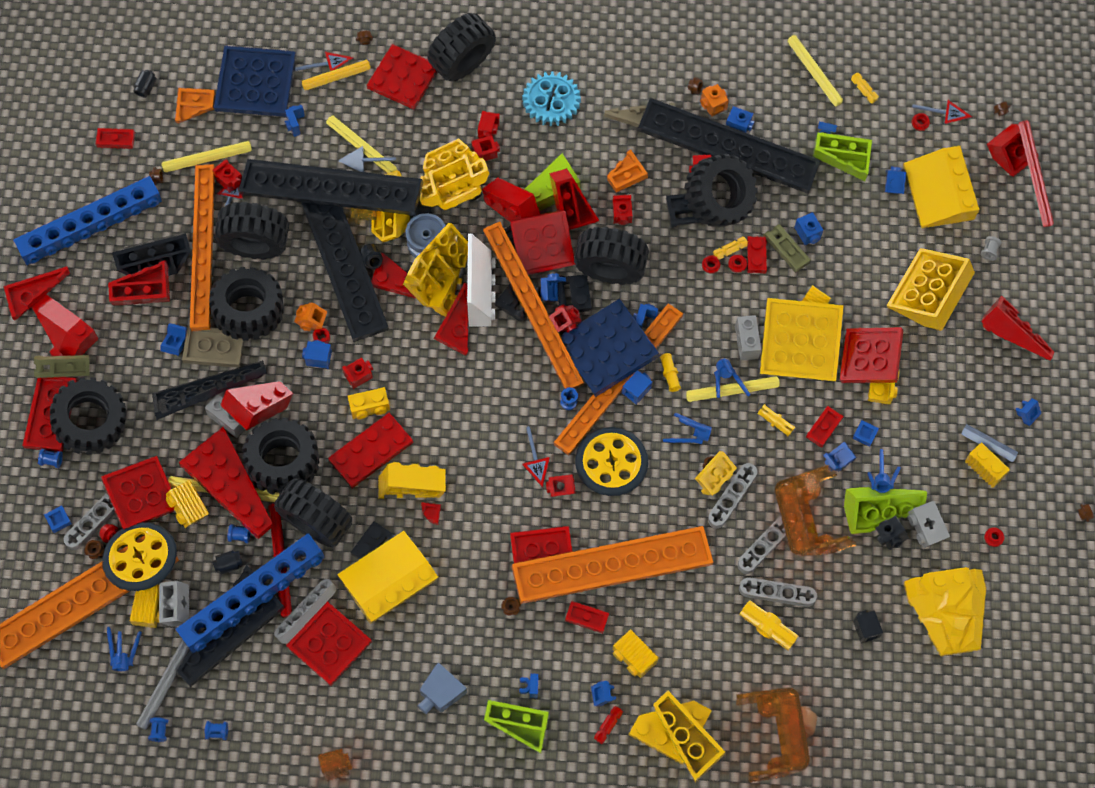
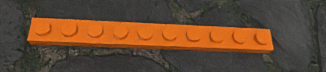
[190,164,215,331]
[483,221,584,389]
[554,303,683,456]

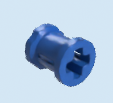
[560,387,578,410]
[38,449,63,469]
[228,524,251,544]
[148,718,169,742]
[205,721,228,740]

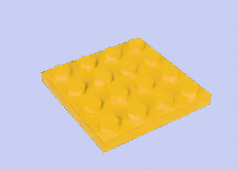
[759,298,844,381]

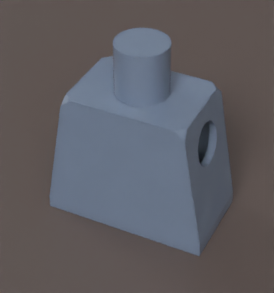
[418,662,467,714]

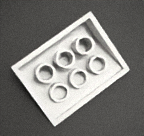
[467,234,496,327]

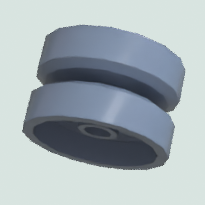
[405,213,446,258]

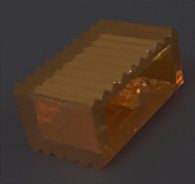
[318,748,353,782]

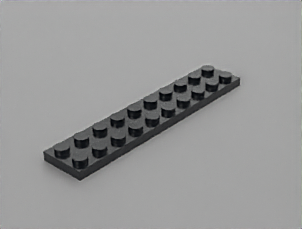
[637,98,821,194]
[238,159,424,215]
[301,202,389,342]

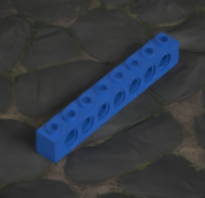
[13,176,162,265]
[176,533,325,653]

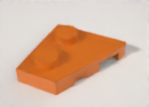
[175,88,216,123]
[607,149,648,193]

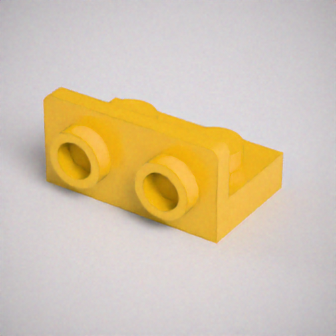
[868,373,899,404]
[348,387,390,419]
[695,451,737,496]

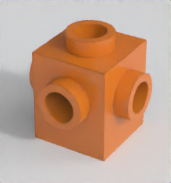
[700,84,729,117]
[294,303,327,331]

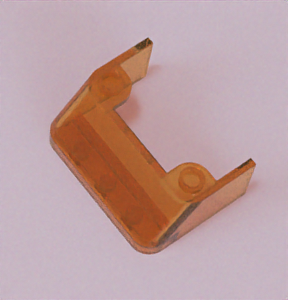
[775,465,857,556]
[736,688,810,782]

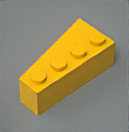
[653,691,725,783]

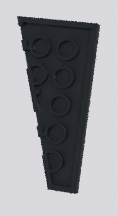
[152,360,267,420]
[176,564,285,687]

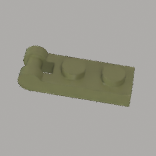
[763,224,811,273]
[34,355,90,378]

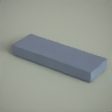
[961,424,1018,462]

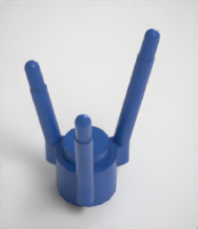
[714,358,750,398]
[663,413,712,444]
[867,449,901,493]
[107,626,142,671]

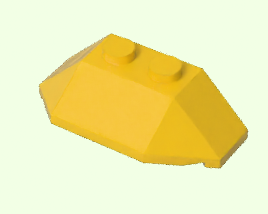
[371,170,410,242]

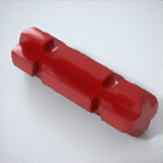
[594,706,623,744]

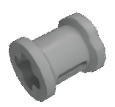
[981,236,1002,261]

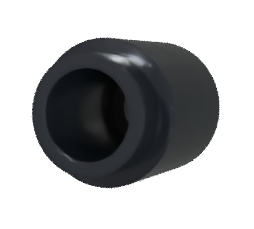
[133,70,157,98]
[360,244,383,269]
[212,550,243,575]

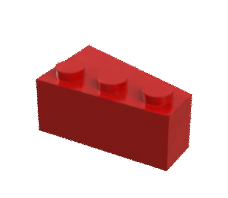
[549,168,599,230]
[482,177,540,222]
[108,260,170,306]
[220,381,293,430]

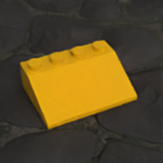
[903,146,979,228]
[887,248,975,331]
[337,531,438,624]

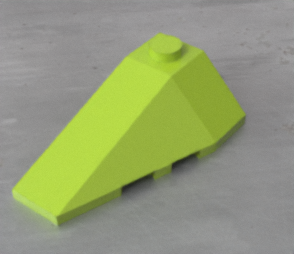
[844,487,927,534]

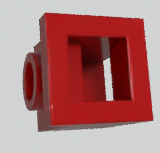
[478,111,500,139]
[471,135,500,161]
[212,159,242,193]
[612,195,633,225]
[342,357,373,389]
[546,474,576,497]

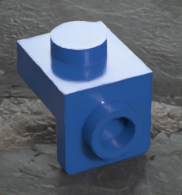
[285,105,305,137]
[885,167,906,194]
[540,273,566,302]
[633,304,659,329]
[160,323,187,356]
[824,442,857,472]

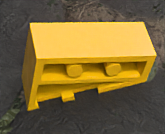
[378,462,446,499]

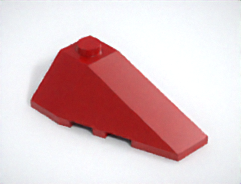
[981,295,1054,360]

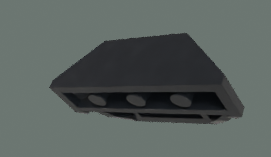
[112,233,191,276]

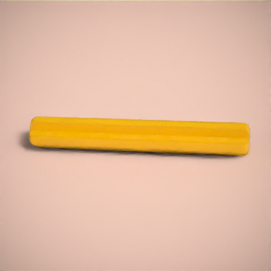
[302,60,371,90]

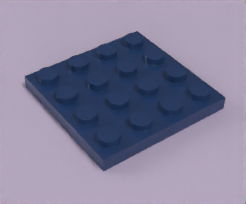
[214,46,296,117]
[560,298,660,397]

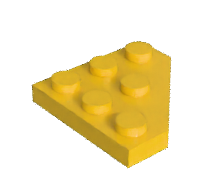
[629,701,712,765]

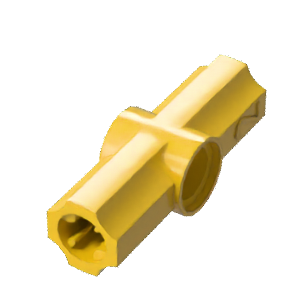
[739,600,799,650]

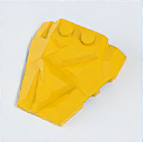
[420,138,490,210]
[403,223,468,317]
[904,567,986,656]

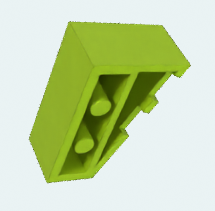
[813,132,872,181]
[524,153,580,211]
[484,700,549,754]

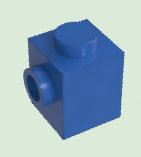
[726,106,755,133]
[794,212,823,245]
[302,340,332,369]
[622,370,652,405]

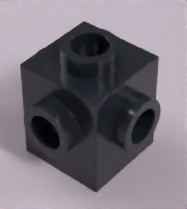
[875,515,909,550]

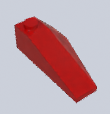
[32,294,99,356]

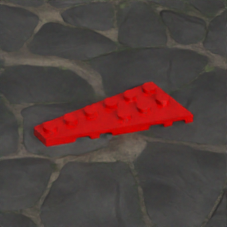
[179,427,273,539]

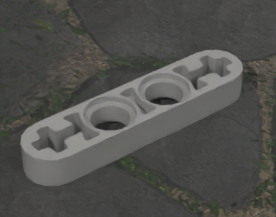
[708,463,757,528]
[64,493,115,550]
[738,514,795,574]
[739,578,817,607]
[274,579,336,643]

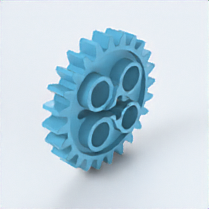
[522,71,581,126]

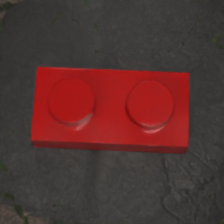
[95,128,135,149]
[747,236,767,274]
[806,406,844,448]
[565,601,609,634]

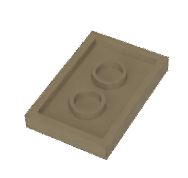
[182,326,244,368]

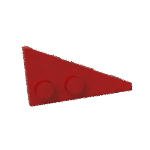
[371,253,417,299]
[3,266,70,320]
[434,283,468,356]

